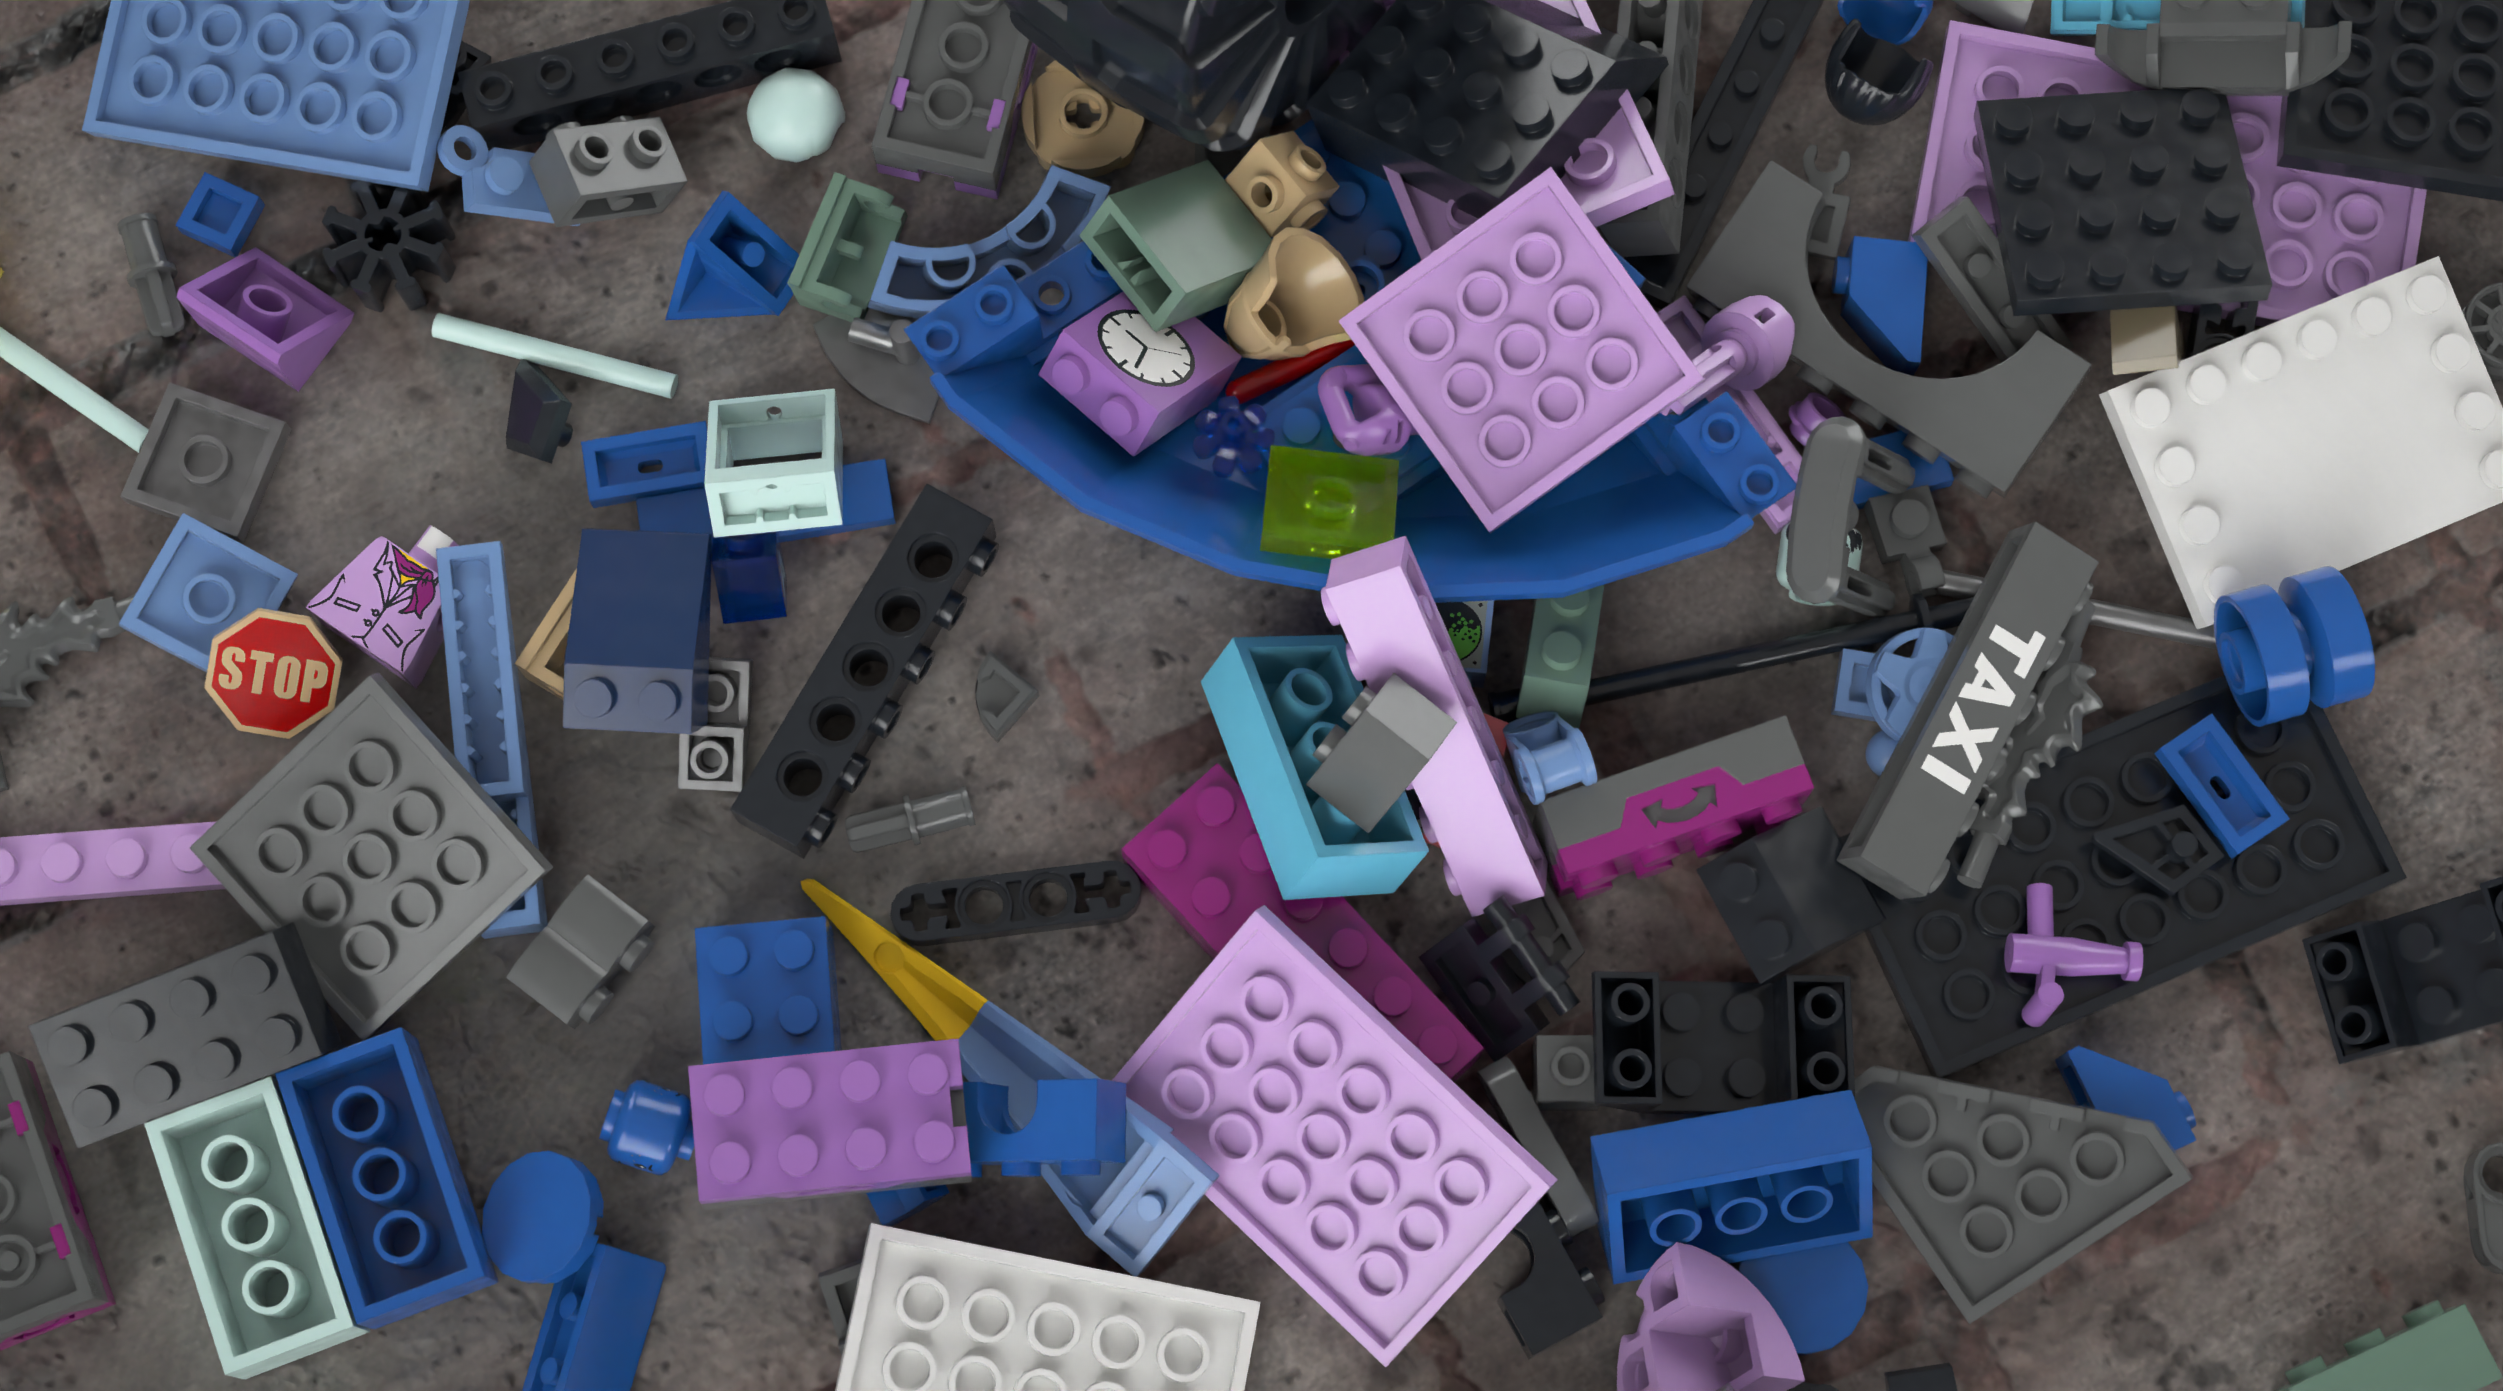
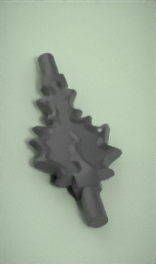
[0,594,135,707]
[1957,601,2103,888]

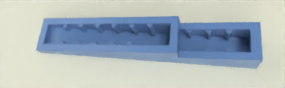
[436,541,548,939]

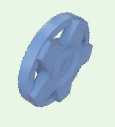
[1866,628,1954,742]

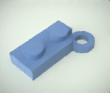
[437,125,580,226]

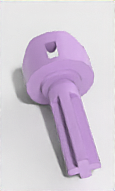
[1660,295,1795,416]

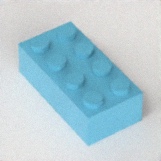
[1201,635,1429,900]

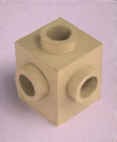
[1225,131,1340,237]

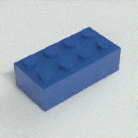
[695,916,842,1065]
[275,1027,499,1330]
[1590,1090,1873,1284]

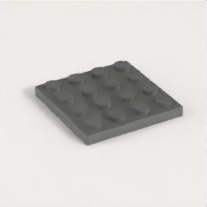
[190,673,554,1041]

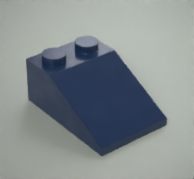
[563,528,712,734]

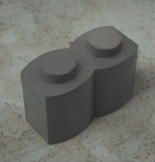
[506,874,655,1029]

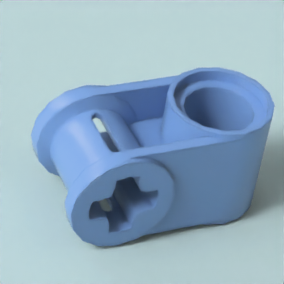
[1503,711,1597,805]

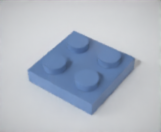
[119,513,298,673]

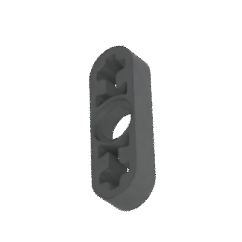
[1477,1056,1599,1238]

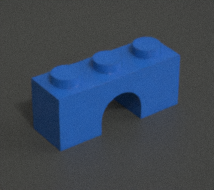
[963,1078,1126,1178]

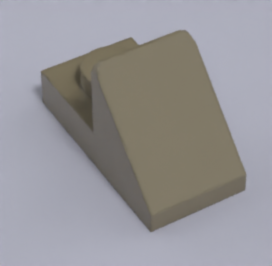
[2110,306,2187,375]

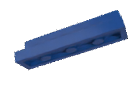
[522,1243,666,1391]

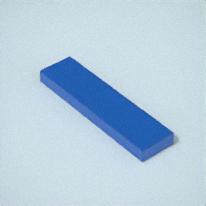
[636,458,896,554]

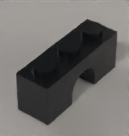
[1497,1201,1605,1360]

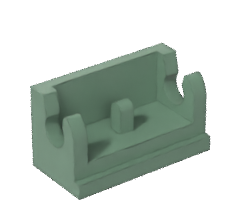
[787,172,908,322]

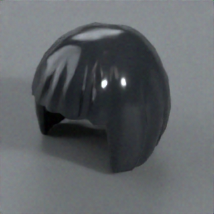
[1825,18,1933,126]

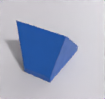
[665,190,799,320]

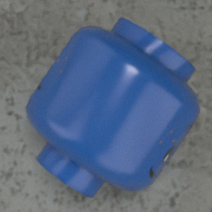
[599,1080,694,1175]

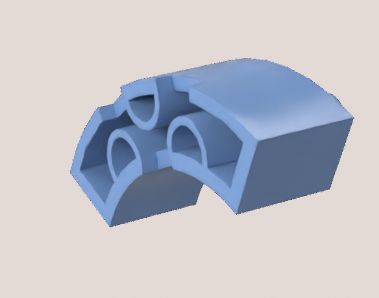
[867,165,1111,318]

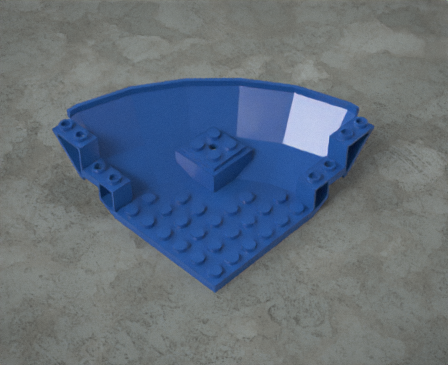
[904,119,1796,603]

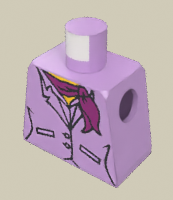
[306,525,459,688]

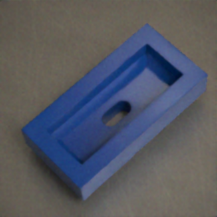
[581,421,708,508]
[2154,713,2290,859]

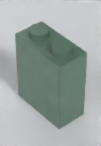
[1079,160,1272,332]

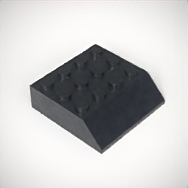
[1306,0,1669,219]

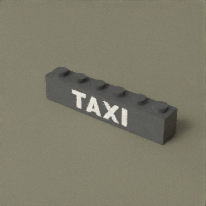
[1837,522,2099,900]

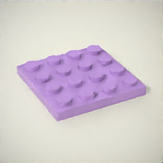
[1339,167,1704,533]

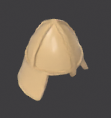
[1224,227,1365,360]

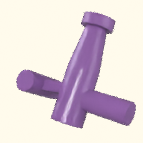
[2004,883,2143,1027]

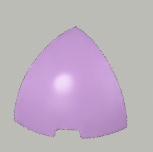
[1617,1242,1805,1391]

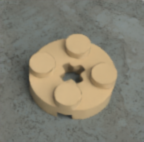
[1021,60,1145,178]

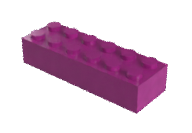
[1121,763,1484,1082]

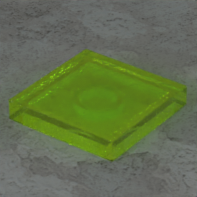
[1260,445,1399,559]

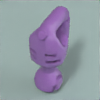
[1317,364,1419,456]

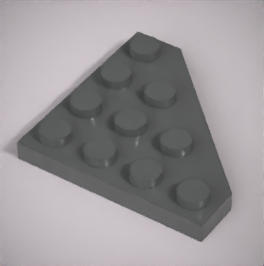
[1855,1065,2193,1324]

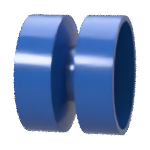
[2214,566,2375,727]

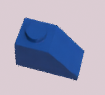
[1832,236,1928,376]
[2055,1046,2196,1151]

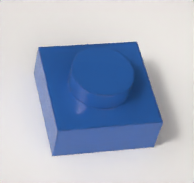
[175,172,265,258]

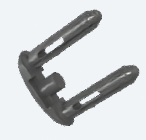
[1786,416,1915,618]

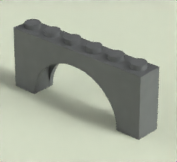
[1686,160,2092,499]

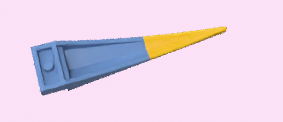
[800,878,1220,1277]

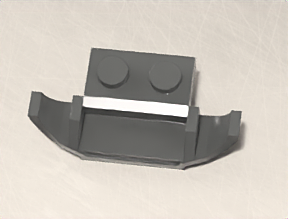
[2095,0,2352,96]

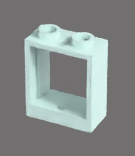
[704,389,843,537]

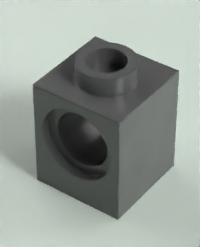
[1531,1035,1600,1111]

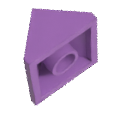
[176,247,354,392]

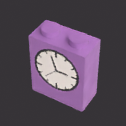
[1038,292,1242,457]

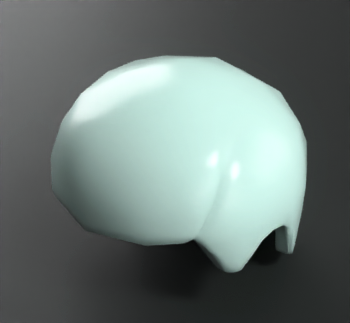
[747,67,845,163]

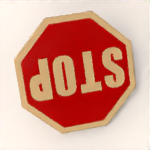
[204,608,343,739]

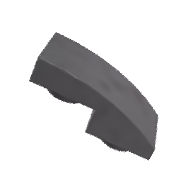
[678,657,753,792]

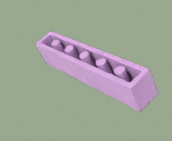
[1321,536,1548,917]

